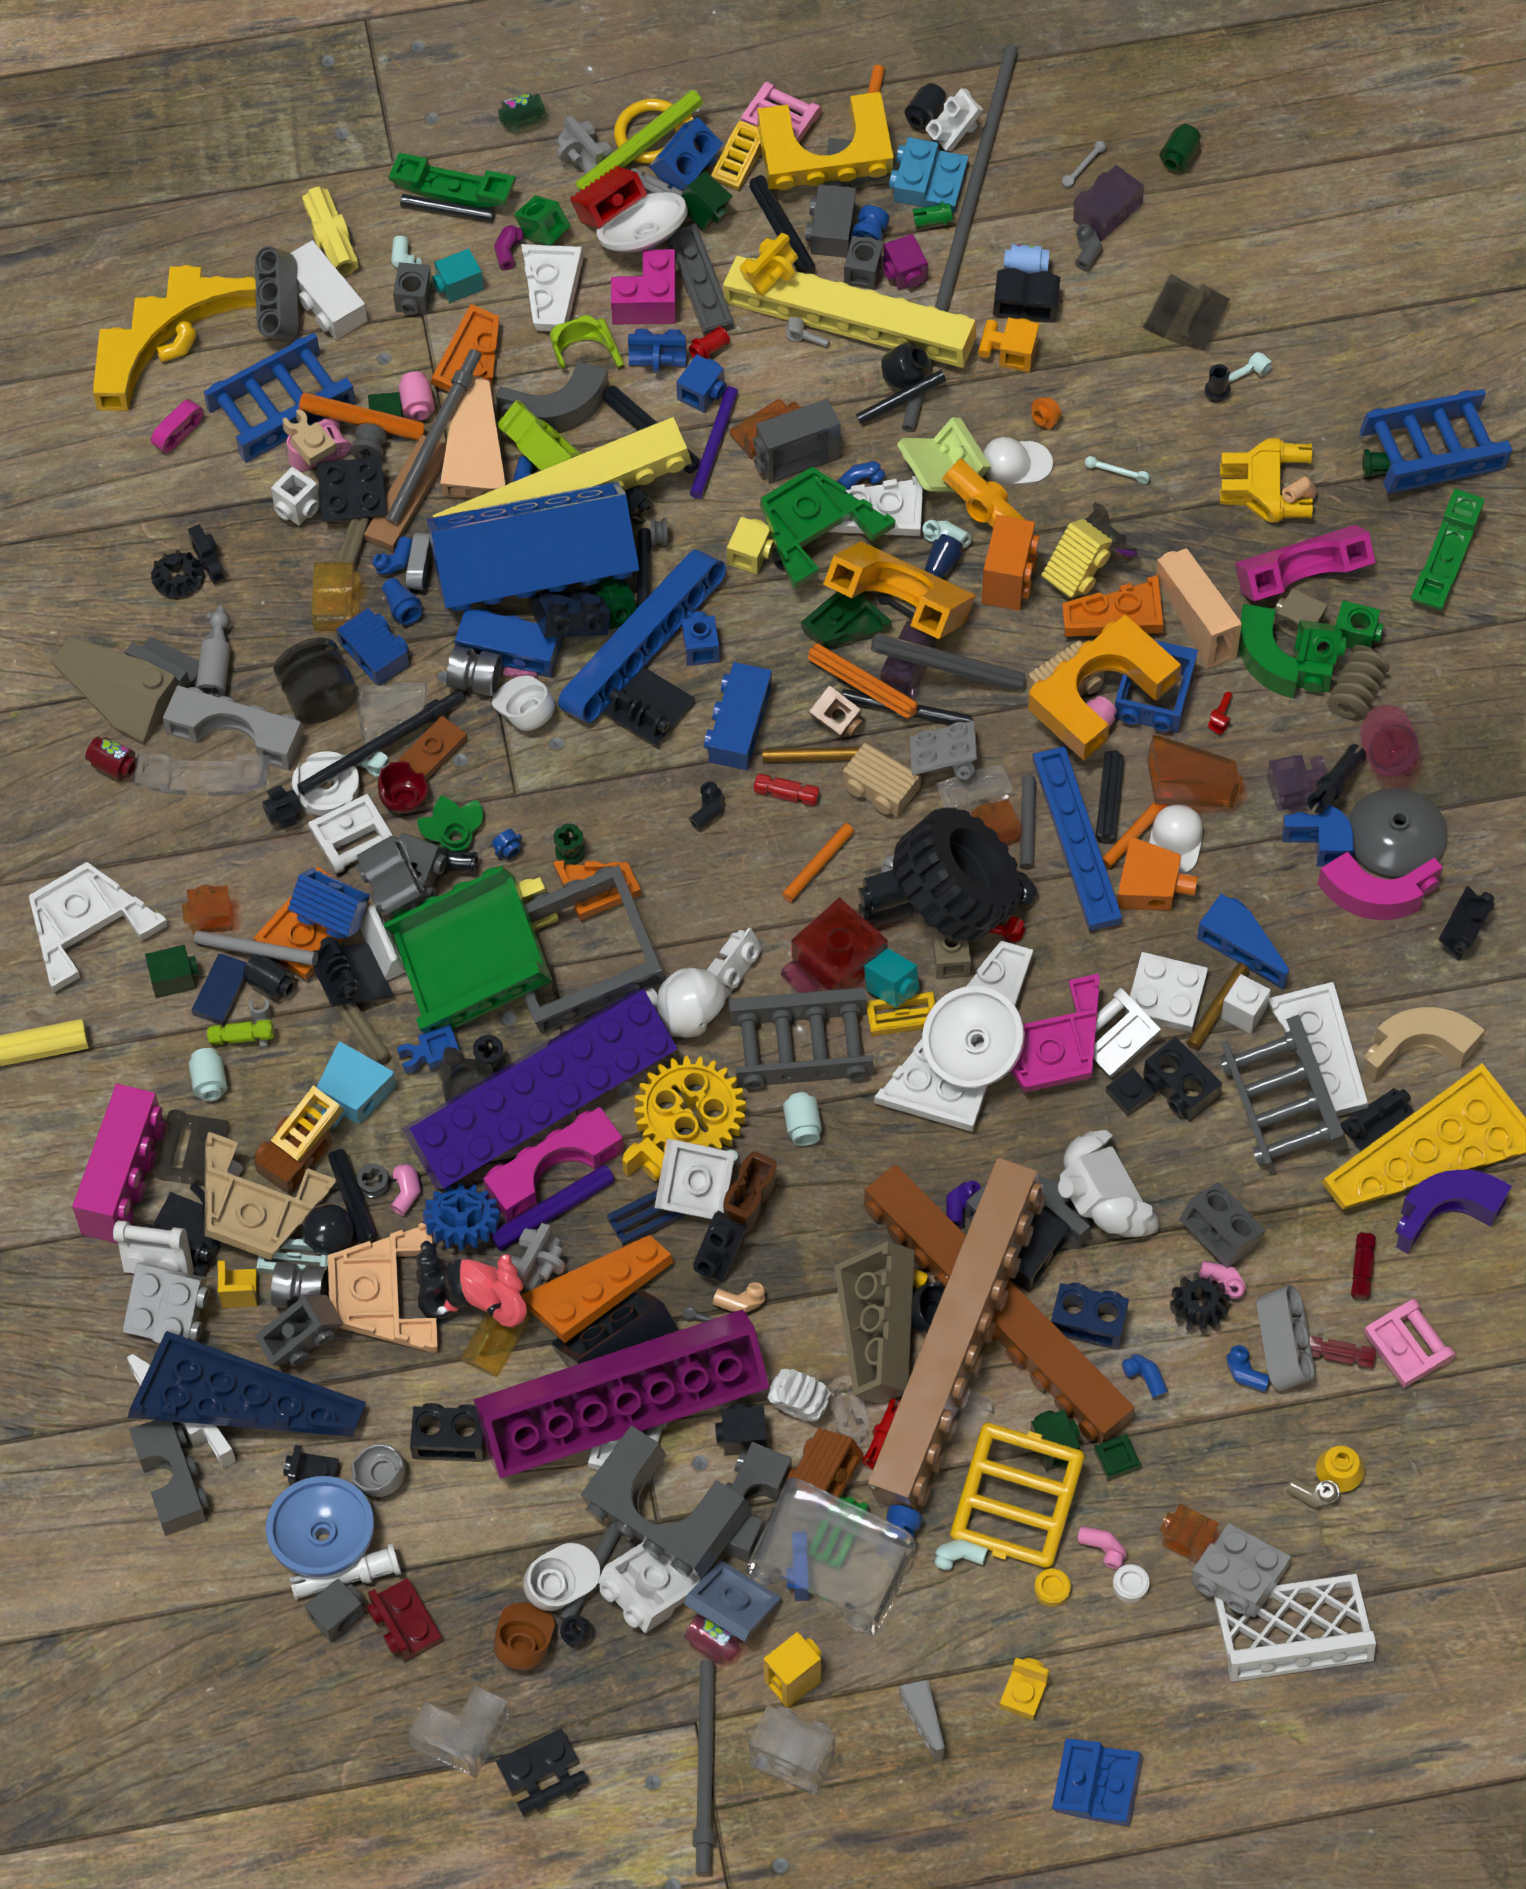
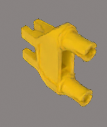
[1220,438,1313,523]

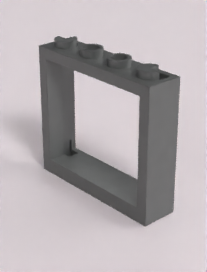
[524,865,666,1034]

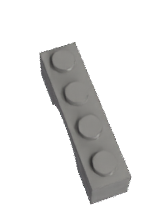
[163,685,304,771]

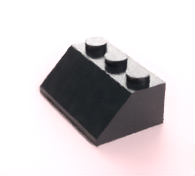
[550,1288,679,1368]

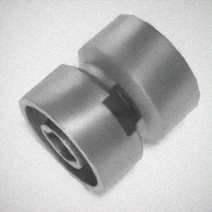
[446,645,502,696]
[271,1262,328,1308]

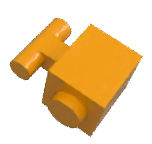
[978,317,1039,372]

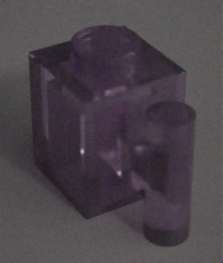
[1267,754,1328,811]

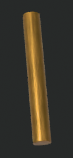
[762,747,860,762]
[1186,963,1249,1050]

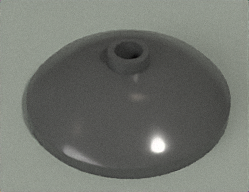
[1348,788,1447,879]

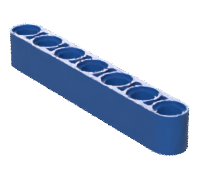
[558,549,726,723]

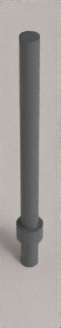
[386,349,482,525]
[692,1660,715,1876]

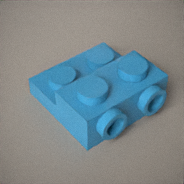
[889,137,968,213]

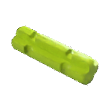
[207,1019,274,1046]

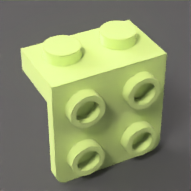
[897,417,991,492]

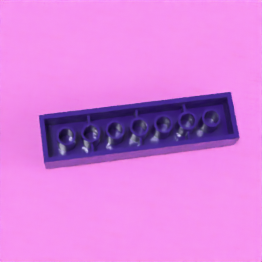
[401,989,678,1189]

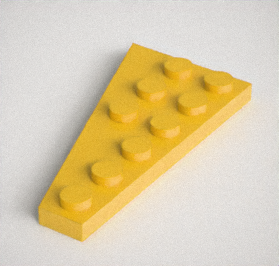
[1321,1063,1526,1210]

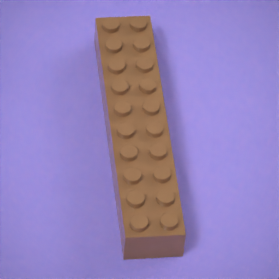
[868,1157,1046,1511]

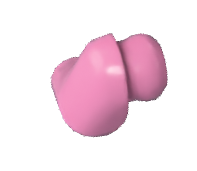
[390,1164,421,1216]
[1199,1261,1246,1299]
[1078,1526,1127,1569]

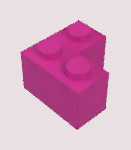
[611,249,676,325]

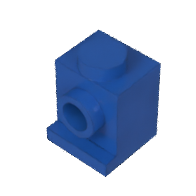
[682,611,720,666]

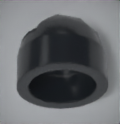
[560,1615,592,1645]

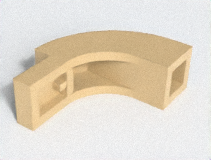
[1363,1007,1485,1082]

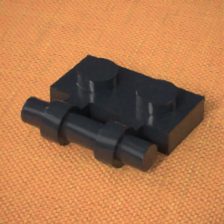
[495,1728,589,1816]

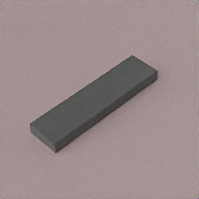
[667,223,734,336]

